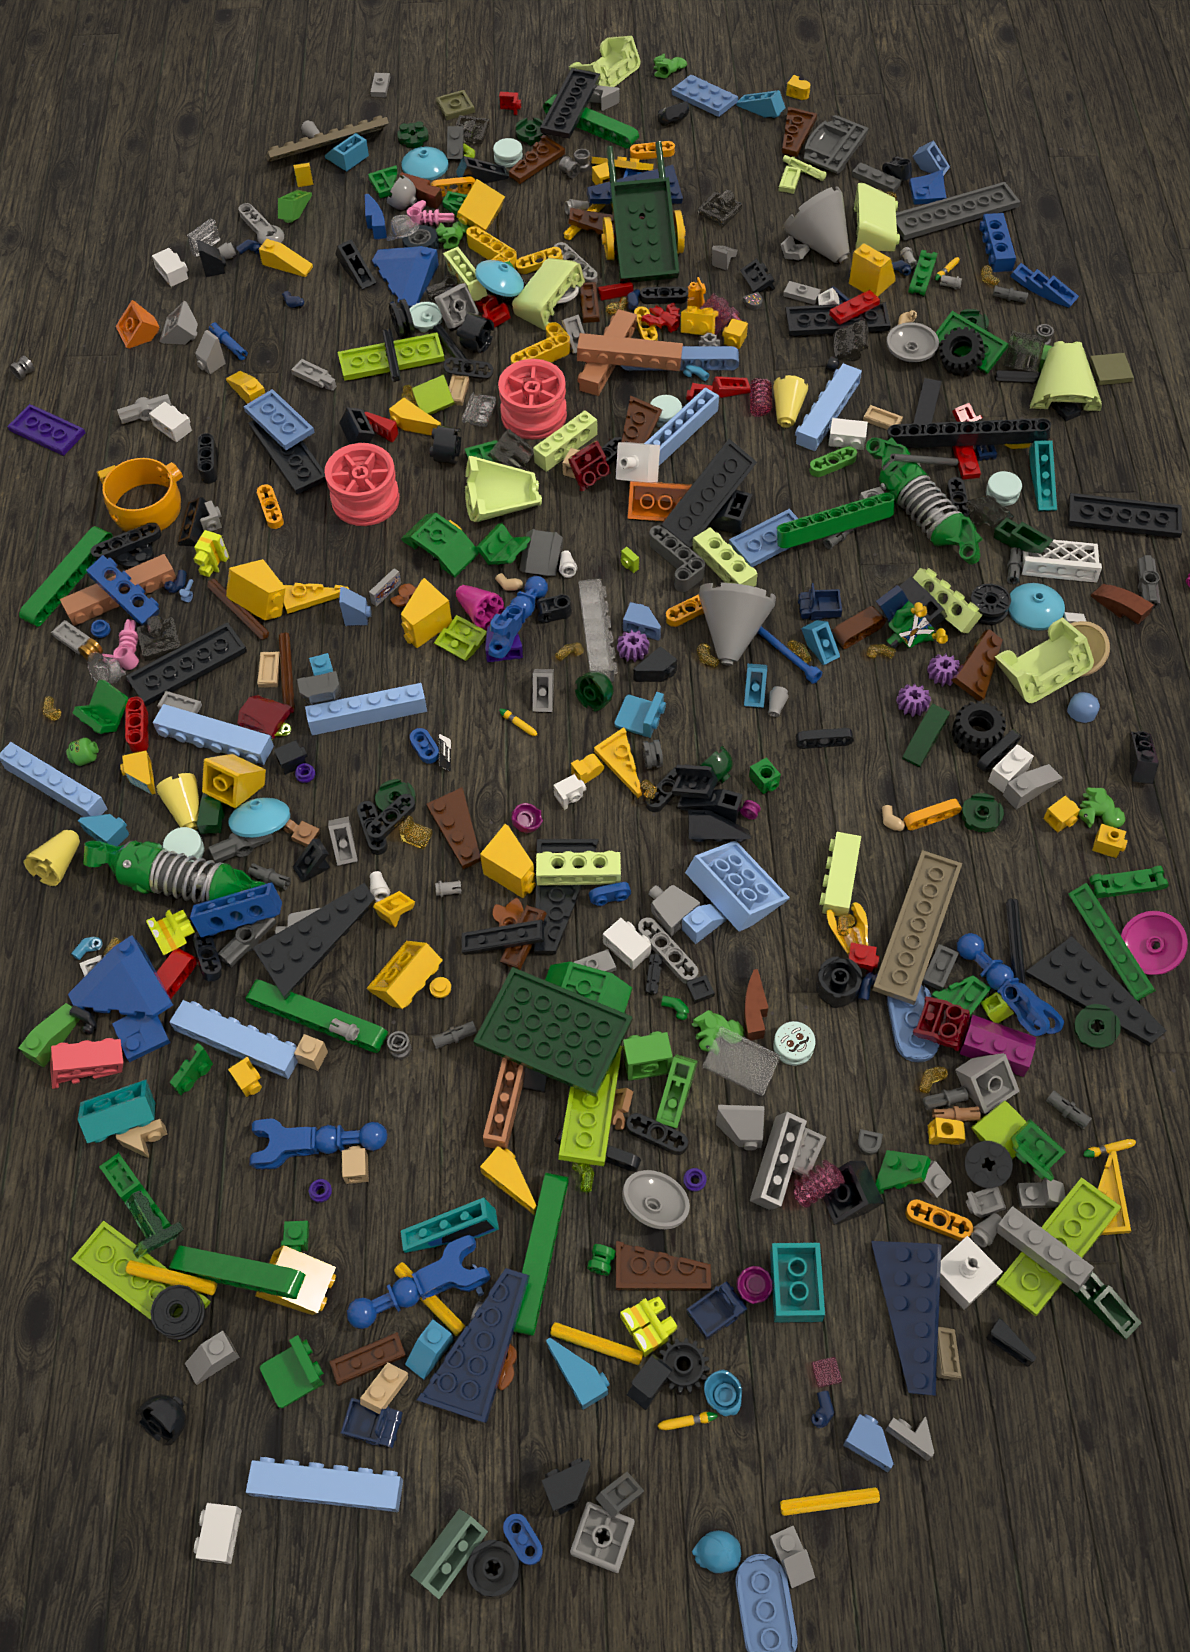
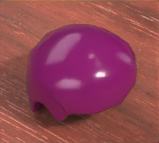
[511,803,543,834]
[737,1266,773,1304]

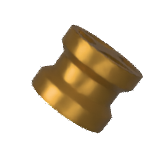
[78,638,103,662]

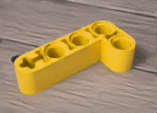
[466,226,517,270]
[511,322,570,364]

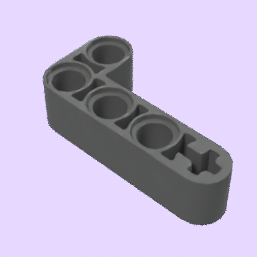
[649,525,705,592]

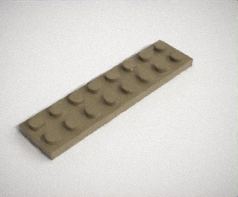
[265,116,389,162]
[873,850,962,1005]

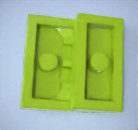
[412,375,455,415]
[434,615,487,661]
[971,1101,1026,1159]

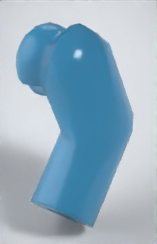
[683,365,710,381]
[71,937,102,960]

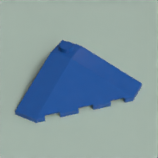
[372,246,439,308]
[68,935,173,1017]

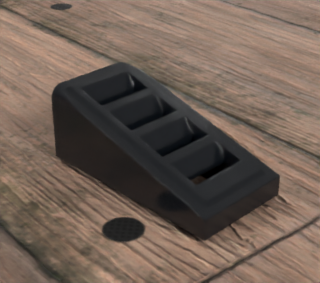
[986,1317,1036,1367]

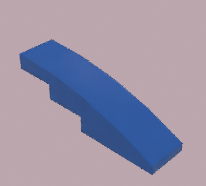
[1010,263,1079,308]

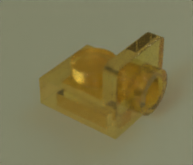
[399,815,433,849]

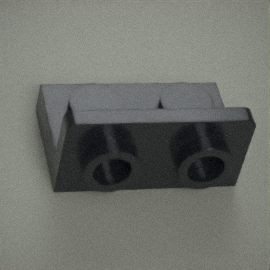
[740,258,775,293]

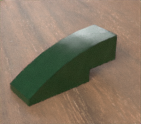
[994,517,1053,554]
[902,703,950,768]
[197,793,226,834]
[1068,1272,1142,1339]

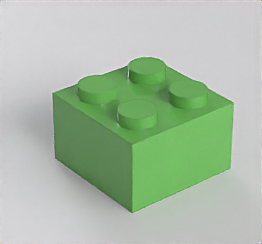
[623,1031,673,1081]

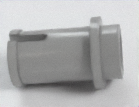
[900,247,917,269]
[940,275,962,290]
[435,881,461,897]
[329,1018,359,1041]

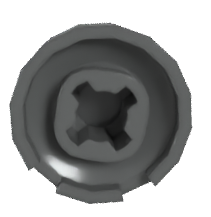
[642,739,663,769]

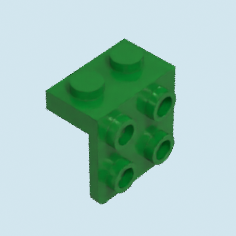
[73,680,128,734]
[1011,1119,1066,1182]
[260,1335,324,1408]

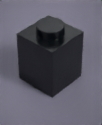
[274,740,308,775]

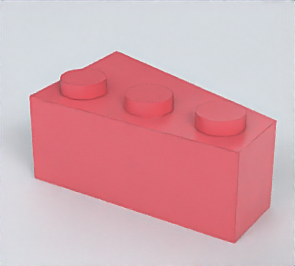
[50,1038,123,1089]

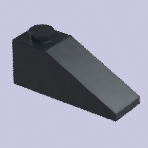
[456,156,509,183]
[335,239,377,290]

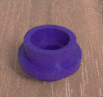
[295,763,315,783]
[683,1168,706,1192]
[309,1179,332,1202]

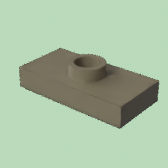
[936,1327,962,1380]

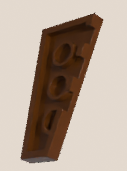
[616,1241,711,1291]

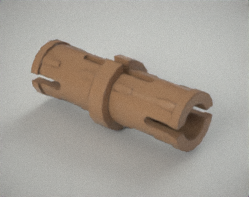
[932,1106,980,1122]

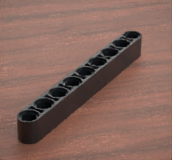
[887,418,1051,448]

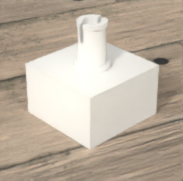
[616,442,660,482]
[940,1236,1003,1310]

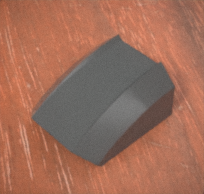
[520,529,563,576]
[297,671,342,705]

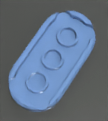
[887,985,940,1062]
[735,1554,797,1652]

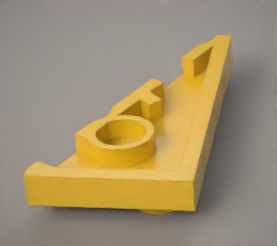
[591,156,654,171]
[281,582,349,614]
[594,727,642,798]
[1098,1151,1131,1235]

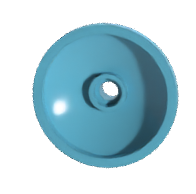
[402,147,448,180]
[475,260,524,297]
[1008,583,1065,630]
[228,798,290,837]

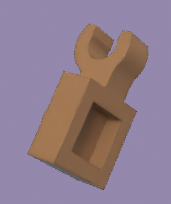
[283,819,320,847]
[610,1088,633,1130]

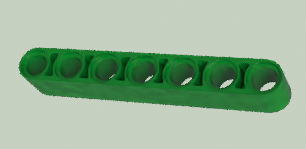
[543,95,639,148]
[777,493,894,548]
[19,526,113,627]
[245,979,388,1053]
[514,1173,569,1336]
[168,1245,306,1299]

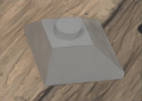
[159,301,198,345]
[955,1053,1020,1114]
[716,1105,764,1150]

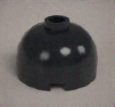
[136,1394,186,1446]

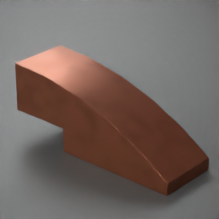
[400,172,442,209]
[1090,584,1154,625]
[744,969,768,1041]

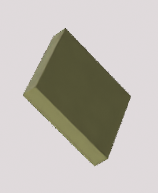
[436,90,475,120]
[1089,353,1134,385]

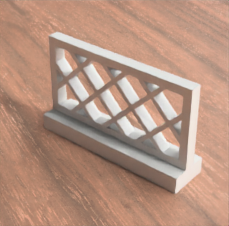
[1021,540,1102,583]

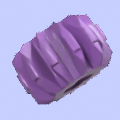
[617,629,649,662]
[927,653,960,687]
[896,683,931,717]

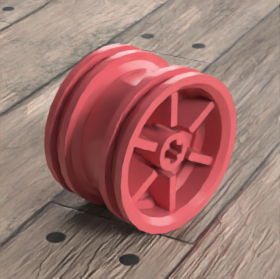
[498,359,567,440]
[325,443,400,526]

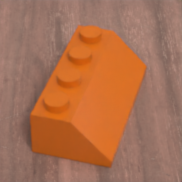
[628,481,692,521]

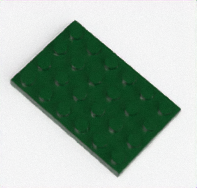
[473,967,633,1097]

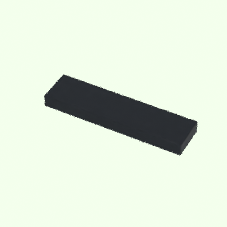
[913,378,942,424]
[462,920,544,955]

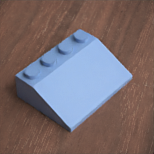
[685,841,790,931]

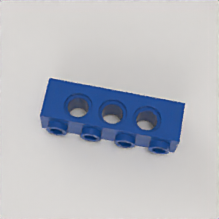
[979,213,1016,272]
[86,555,160,628]
[190,882,282,937]

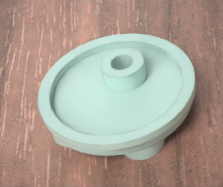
[410,302,442,332]

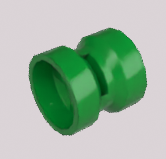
[587,1244,616,1276]

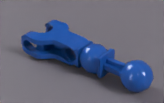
[488,576,548,658]
[957,933,1064,1036]
[249,1119,388,1169]
[347,1235,491,1329]

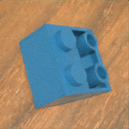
[325,133,369,171]

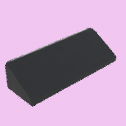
[178,497,208,546]

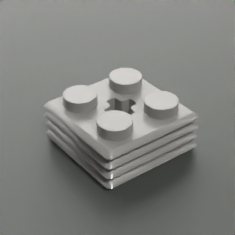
[434,283,479,329]
[570,1502,635,1573]

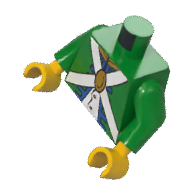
[886,601,948,649]

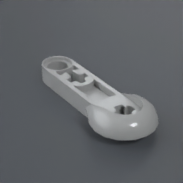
[239,203,284,245]

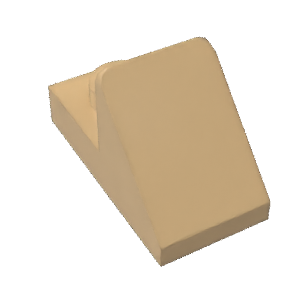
[116,1119,167,1158]

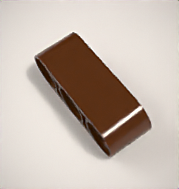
[832,606,886,649]

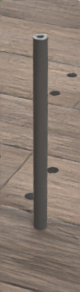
[890,454,959,466]

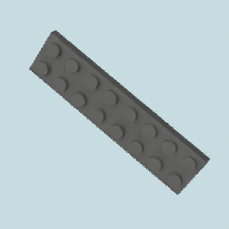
[896,182,1020,240]

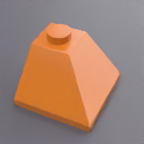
[116,300,160,348]

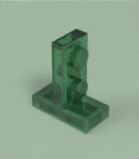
[125,1190,184,1259]

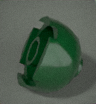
[575,671,614,711]
[700,746,733,784]

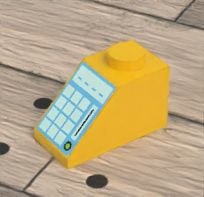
[120,751,156,795]

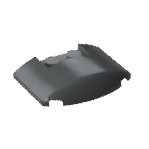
[804,115,869,174]

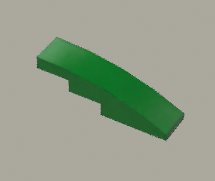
[99,1152,172,1241]

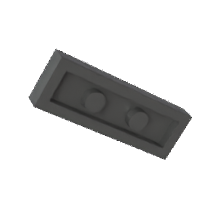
[852,162,901,194]

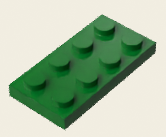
[936,311,1008,374]

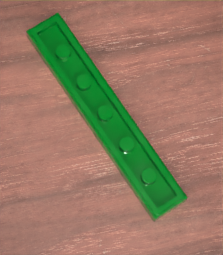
[1068,883,1156,1001]

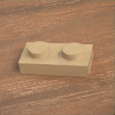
[360,1362,408,1414]

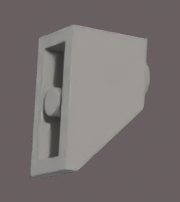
[195,330,226,374]
[533,669,554,712]
[328,816,358,866]
[185,1331,240,1385]

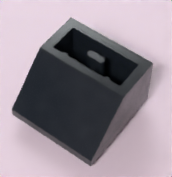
[707,490,752,535]
[541,1458,592,1517]

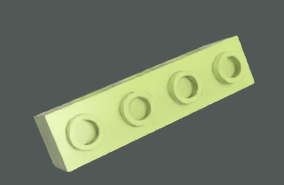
[533,411,598,472]
[692,527,757,587]
[913,568,982,633]
[536,851,621,885]

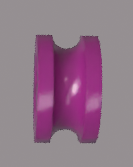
[740,800,761,820]

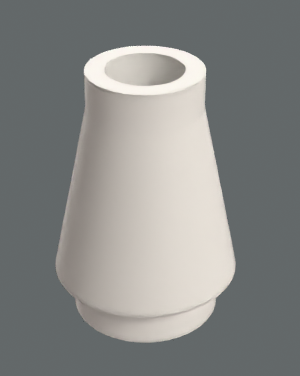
[559,551,577,578]
[370,871,390,902]

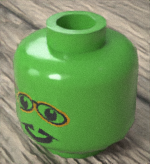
[66,738,99,766]

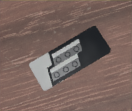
[439,734,451,771]

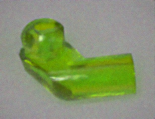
[572,1162,594,1192]

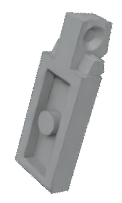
[291,359,337,391]

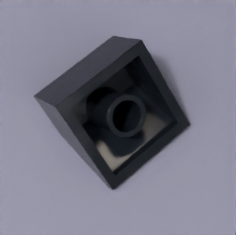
[816,1161,884,1225]

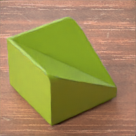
[981,992,1014,1023]

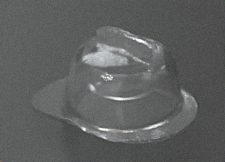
[386,215,419,242]
[88,652,126,684]

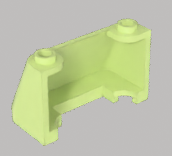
[569,36,640,87]
[854,183,900,251]
[512,258,585,331]
[995,617,1094,703]

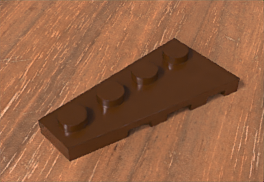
[782,107,817,157]
[509,134,565,184]
[568,208,614,235]
[622,396,663,444]
[951,629,1003,701]
[426,787,481,869]

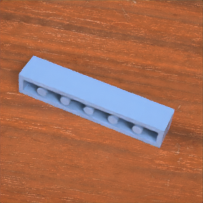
[795,364,862,451]
[644,388,719,465]
[305,683,427,735]
[153,704,274,765]
[0,742,107,817]
[170,1000,298,1079]
[246,1457,403,1512]

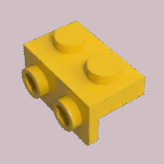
[681,306,718,335]

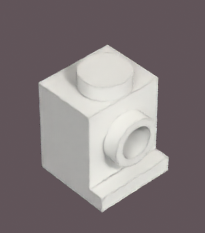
[554,774,586,810]

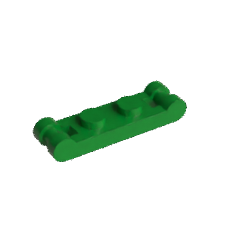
[908,250,938,296]
[1089,866,1169,898]

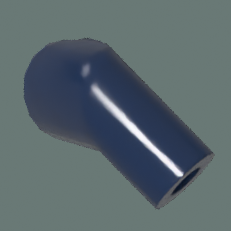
[236,239,261,254]
[892,260,911,276]
[627,289,640,311]
[282,291,304,308]
[164,570,187,593]
[858,972,878,1000]
[811,1391,834,1428]

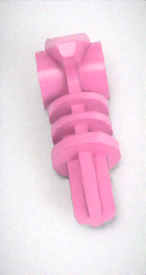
[407,200,455,228]
[101,619,139,670]

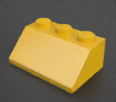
[367,941,443,1009]

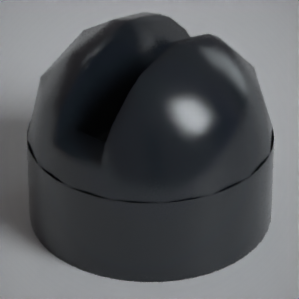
[825,356,840,371]

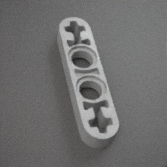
[554,242,598,284]
[638,918,698,984]

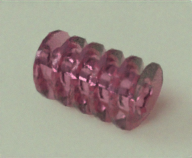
[750,378,772,417]
[793,1159,845,1208]

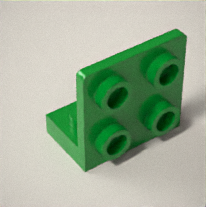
[476,523,531,565]

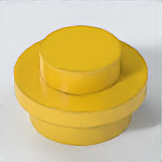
[430,977,451,998]

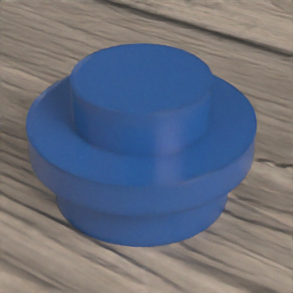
[91,620,111,638]

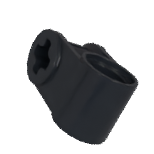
[882,156,912,181]
[535,594,572,623]

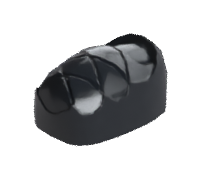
[657,101,690,127]

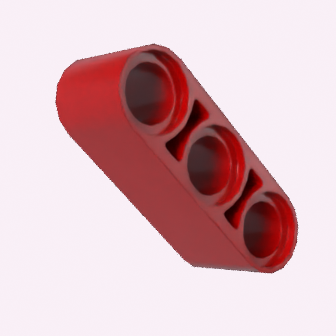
[125,697,148,753]
[157,948,197,999]

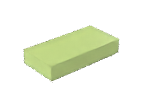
[779,166,801,194]

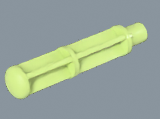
[783,155,826,181]

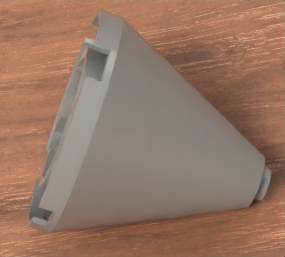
[783,186,850,264]
[699,583,776,666]

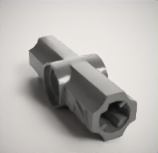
[1137,555,1161,610]
[209,833,274,864]
[218,918,276,968]

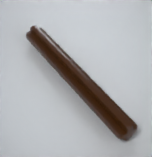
[207,579,269,640]
[279,632,295,713]

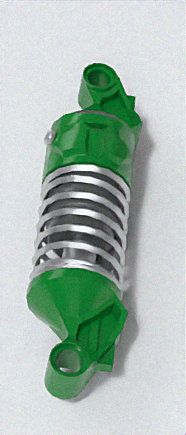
[866,437,983,565]
[83,840,266,903]

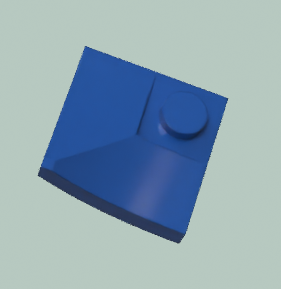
[909,170,947,205]
[112,1012,170,1062]

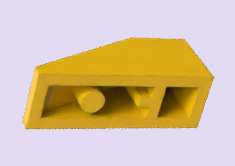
[259,239,313,277]
[226,371,265,404]
[389,398,441,436]
[480,1146,537,1215]

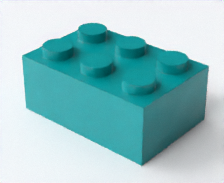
[78,1080,155,1143]
[770,1243,825,1322]

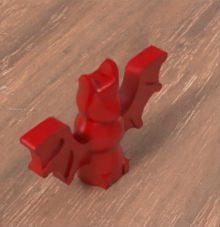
[641,303,681,332]

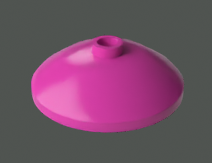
[1121,911,1188,975]

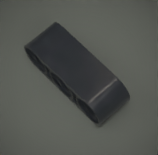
[198,433,218,484]

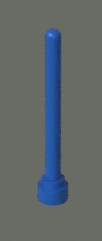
[757,626,823,684]

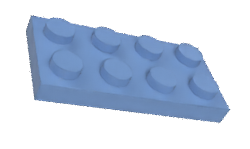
[672,75,738,117]
[244,389,315,450]
[729,509,798,567]

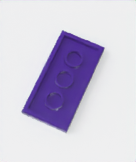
[7,404,85,456]

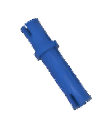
[209,323,248,360]

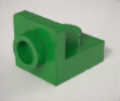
[281,1221,309,1252]

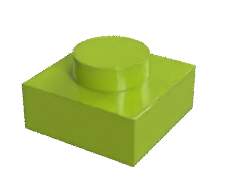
[621,547,639,573]

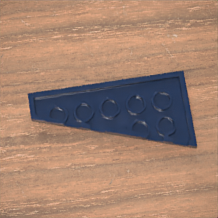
[586,165,683,204]
[871,1241,942,1396]
[417,1268,530,1423]

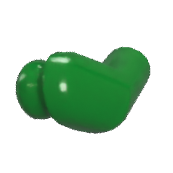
[661,996,689,1020]

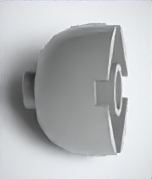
[387,175,417,210]

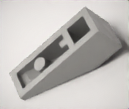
[1003,764,1062,810]

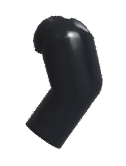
[69,1005,97,1035]

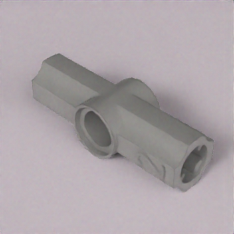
[117,394,172,424]

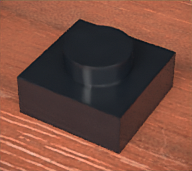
[686,975,715,1004]

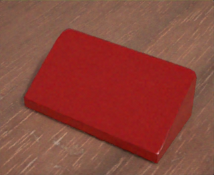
[597,282,633,300]

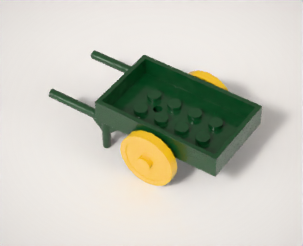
[601,141,685,283]

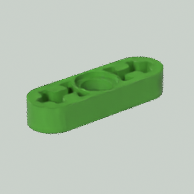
[809,446,857,477]

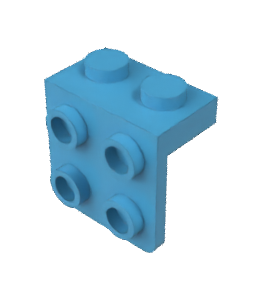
[615,692,666,738]

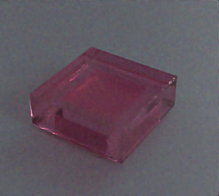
[811,1357,842,1388]

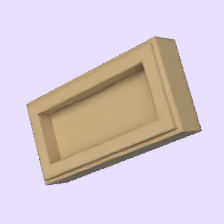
[449,374,470,406]
[863,405,903,430]
[257,652,280,687]

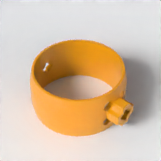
[103,458,183,535]

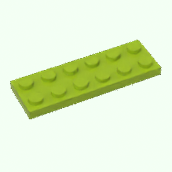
[338,333,445,381]
[558,1046,622,1166]
[996,1177,1121,1317]
[72,1221,211,1342]

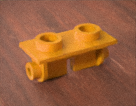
[687,277,706,309]

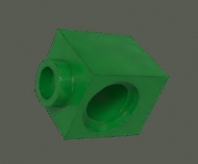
[749,757,781,794]

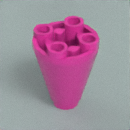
[456,585,505,630]

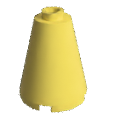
[773,375,808,428]
[157,773,200,830]
[24,830,80,886]

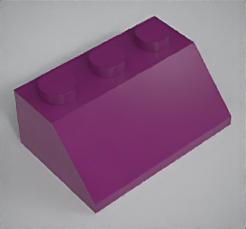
[959,1015,1036,1077]

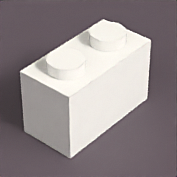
[152,248,188,287]
[149,402,192,442]
[828,418,868,450]
[988,744,1034,793]
[603,918,651,970]
[194,1503,242,1564]

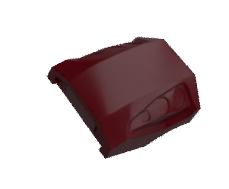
[568,440,610,491]
[237,695,294,739]
[913,996,970,1051]

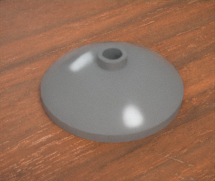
[887,322,939,362]
[622,1170,690,1229]

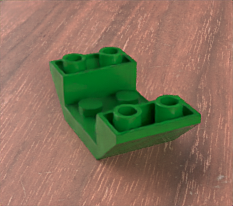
[401,513,479,578]
[545,962,632,1013]

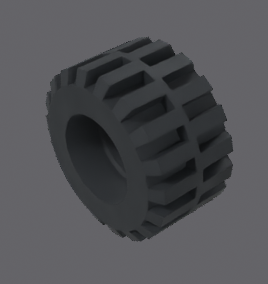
[939,327,985,376]
[952,701,1006,756]

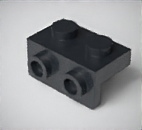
[672,765,718,799]

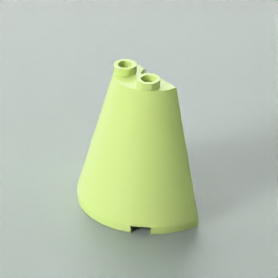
[1030,341,1102,411]
[465,456,542,522]

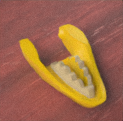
[826,902,868,954]

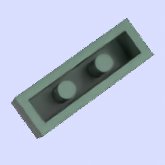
[411,1509,488,1599]

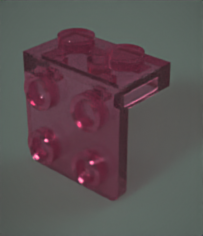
[700,293,742,335]

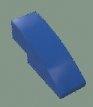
[365,194,387,239]

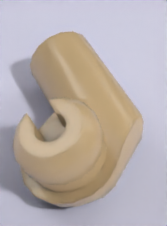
[898,310,917,325]
[495,573,523,591]
[882,805,905,831]

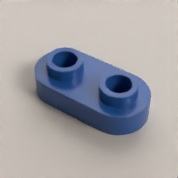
[410,728,439,763]
[589,882,631,906]
[503,1514,543,1565]

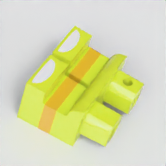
[194,530,229,577]
[146,909,195,955]
[620,1297,677,1357]

